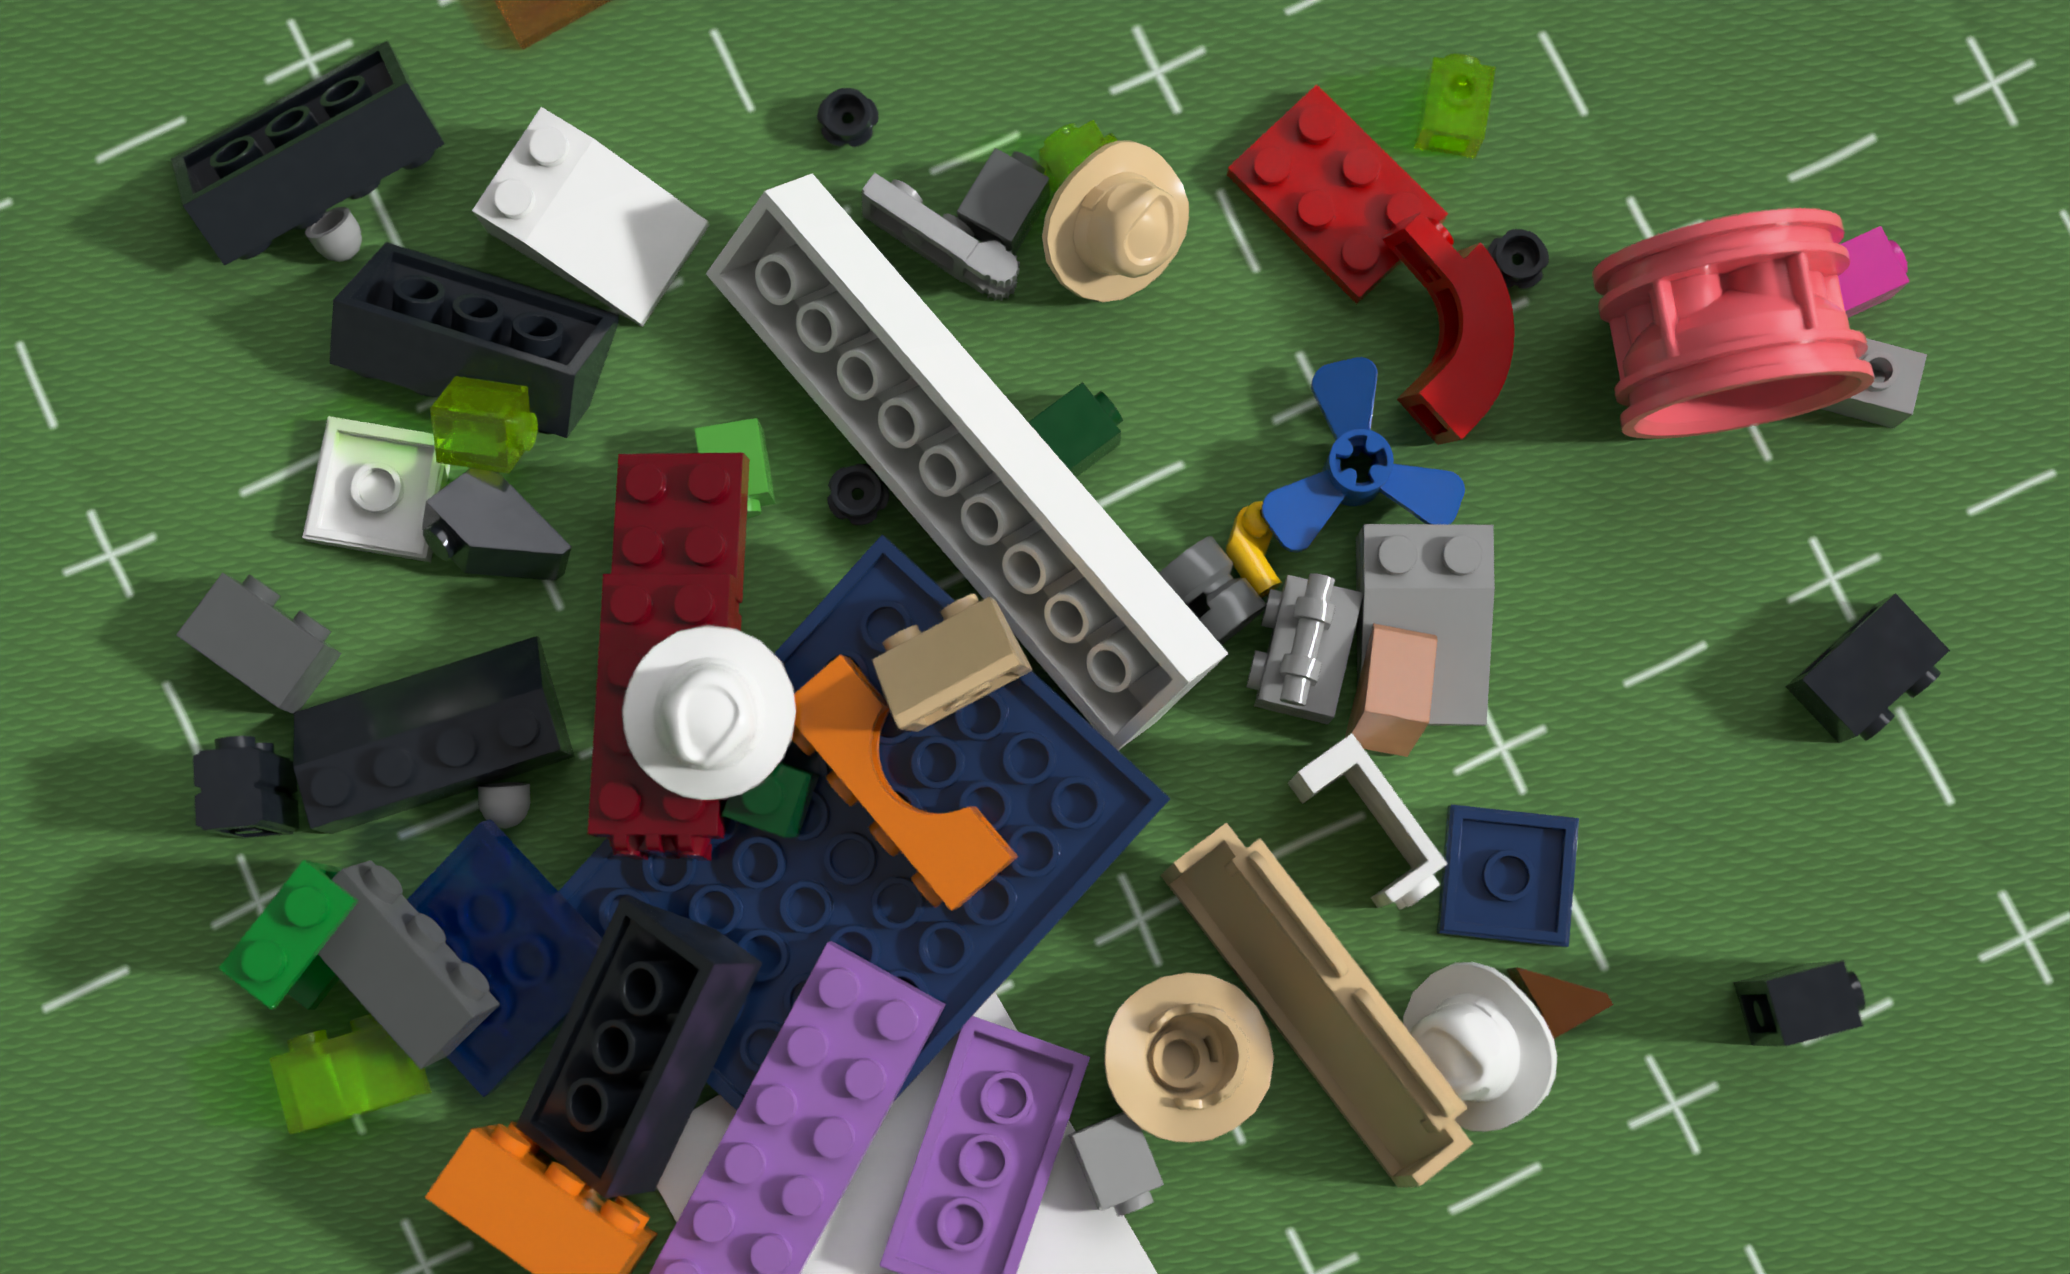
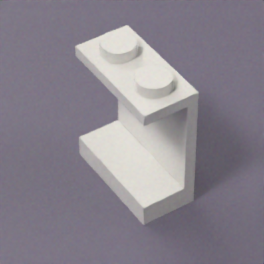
[1288,734,1447,910]

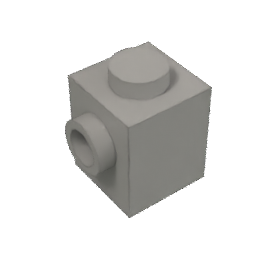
[1821,338,1927,428]

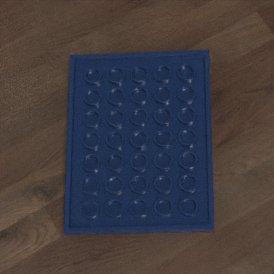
[535,535,1171,1111]

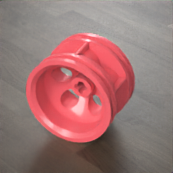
[1592,208,1874,439]

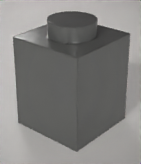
[957,148,1050,256]

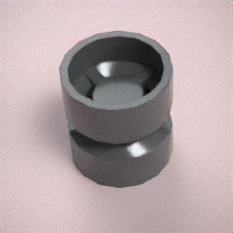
[1159,536,1267,645]

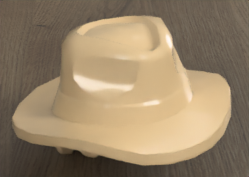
[1042,140,1189,302]
[1104,973,1274,1143]

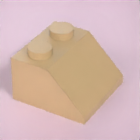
[872,594,1032,732]

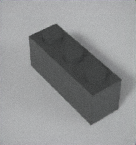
[318,860,500,1069]

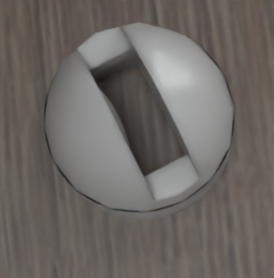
[305,207,362,262]
[478,782,531,829]

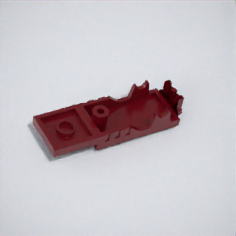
[588,453,750,861]

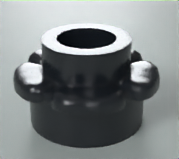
[817,88,879,147]
[1488,229,1549,289]
[827,463,889,525]

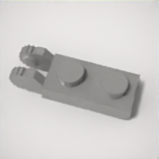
[862,173,1020,301]

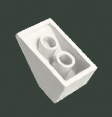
[472,107,709,327]

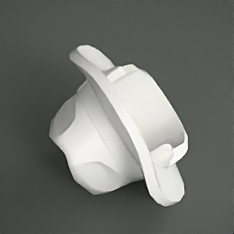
[623,625,796,800]
[1403,962,1557,1132]

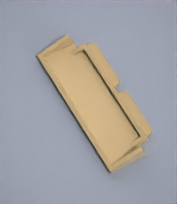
[1160,823,1473,1187]

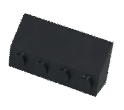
[171,40,445,266]
[329,242,619,438]
[293,636,575,834]
[516,897,762,1198]

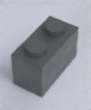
[176,572,342,714]

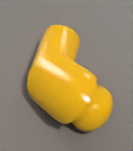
[1226,501,1282,598]

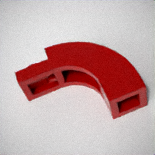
[1382,212,1515,445]

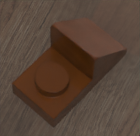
[1507,967,1613,1039]

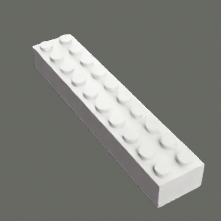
[706,174,1228,750]

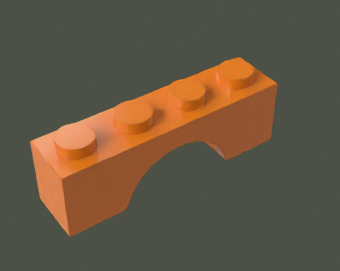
[791,655,1018,910]

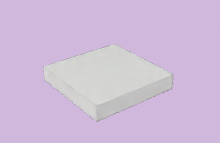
[302,416,455,562]

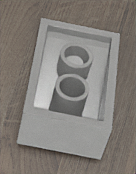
[1356,524,1494,726]

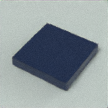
[1437,804,1579,948]

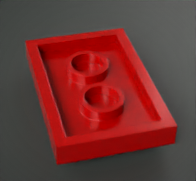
[1227,84,1448,304]

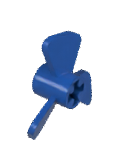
[1261,357,1465,553]

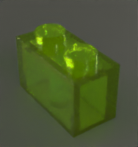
[269,1014,432,1135]

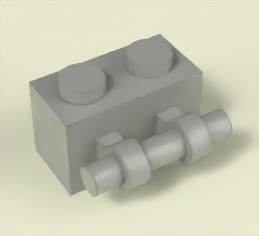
[1246,573,1363,724]

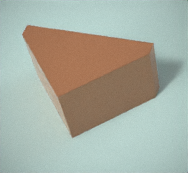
[1344,623,1438,757]

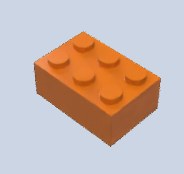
[425,1121,658,1274]

